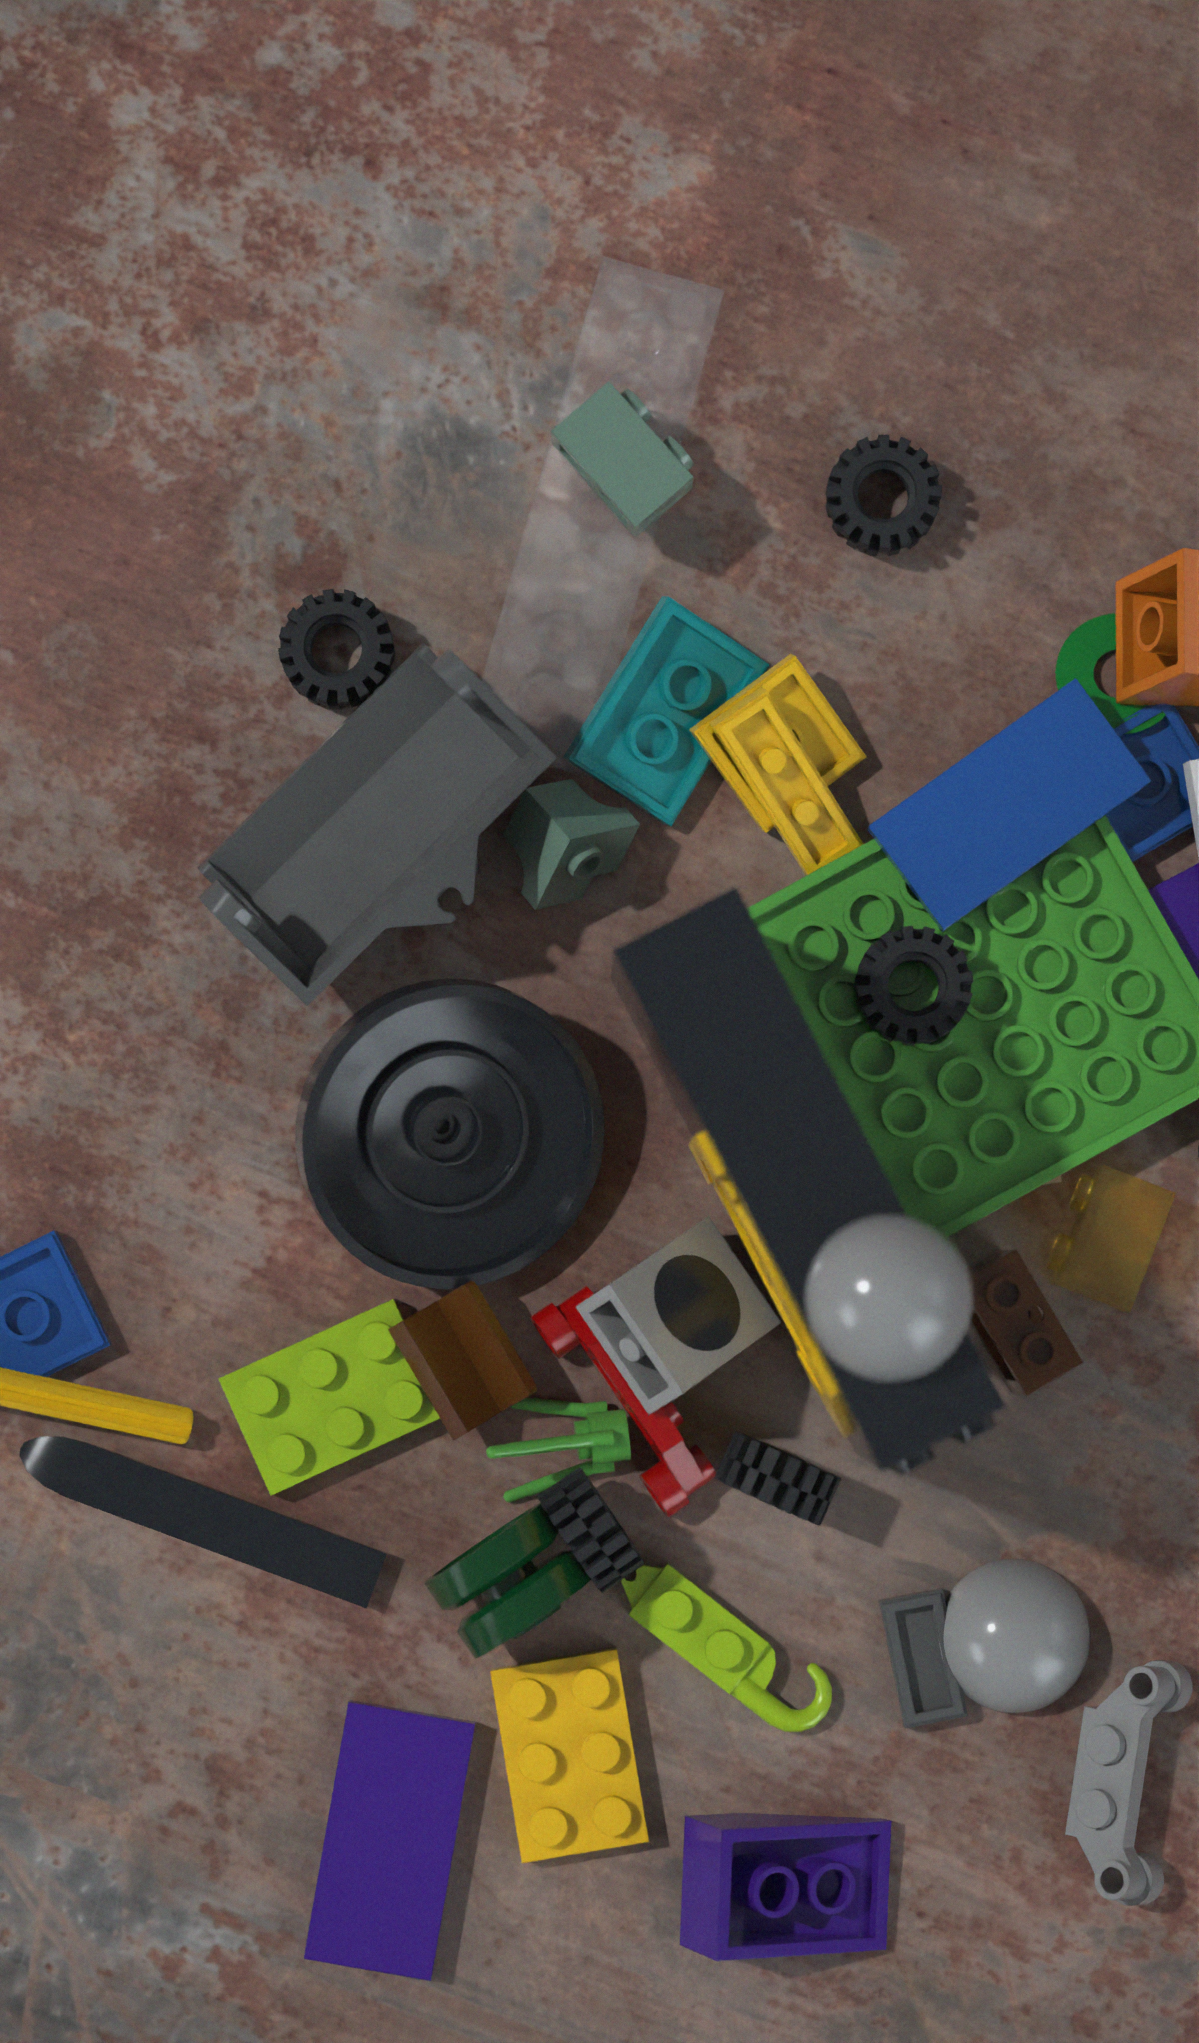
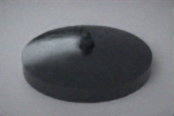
[295,979,605,1289]

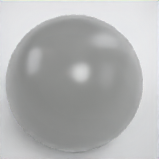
[805,1214,973,1382]
[939,1559,1091,1713]

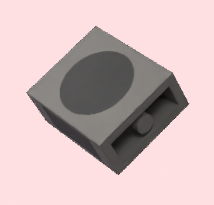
[576,1216,781,1415]

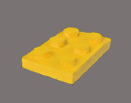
[490,1647,649,1863]

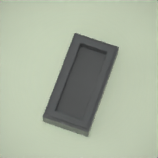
[878,1588,968,1729]

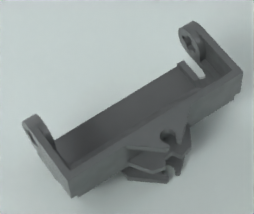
[198,643,557,1006]

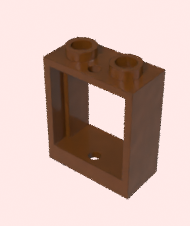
[968,1249,1083,1396]

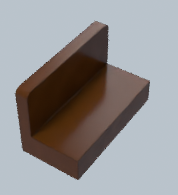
[388,1280,537,1441]

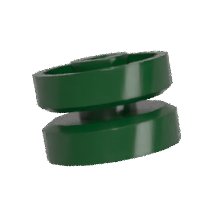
[424,1502,592,1659]

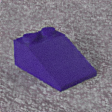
[680,1813,891,1961]

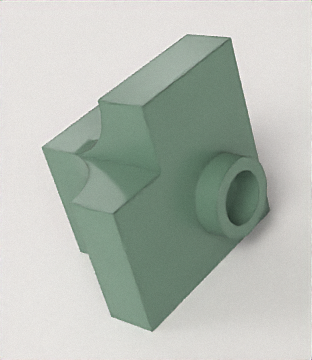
[503,779,640,910]

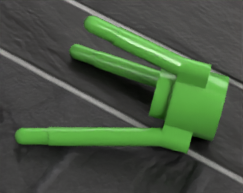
[486,1398,631,1503]

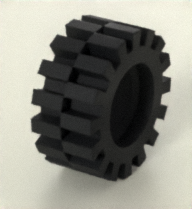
[825,435,942,556]
[278,589,395,709]
[854,926,973,1046]
[714,1431,841,1526]
[537,1467,645,1593]

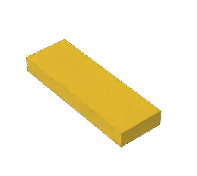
[709,687,863,876]

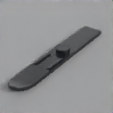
[19,1436,387,1609]

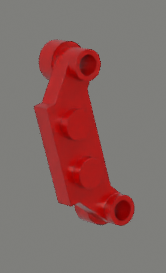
[530,1286,716,1518]

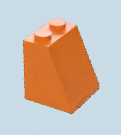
[1116,548,1199,706]

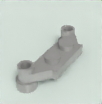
[1065,1660,1193,1906]

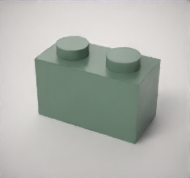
[551,381,694,538]

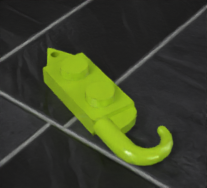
[621,1562,832,1732]

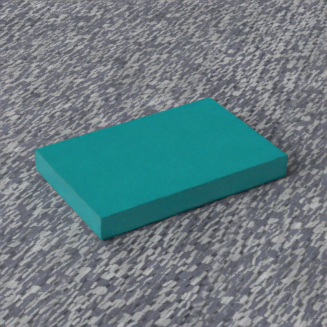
[563,596,770,826]

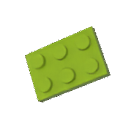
[218,1299,440,1496]

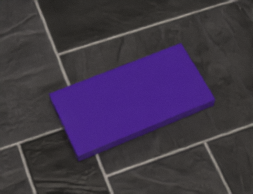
[304,1700,476,1981]

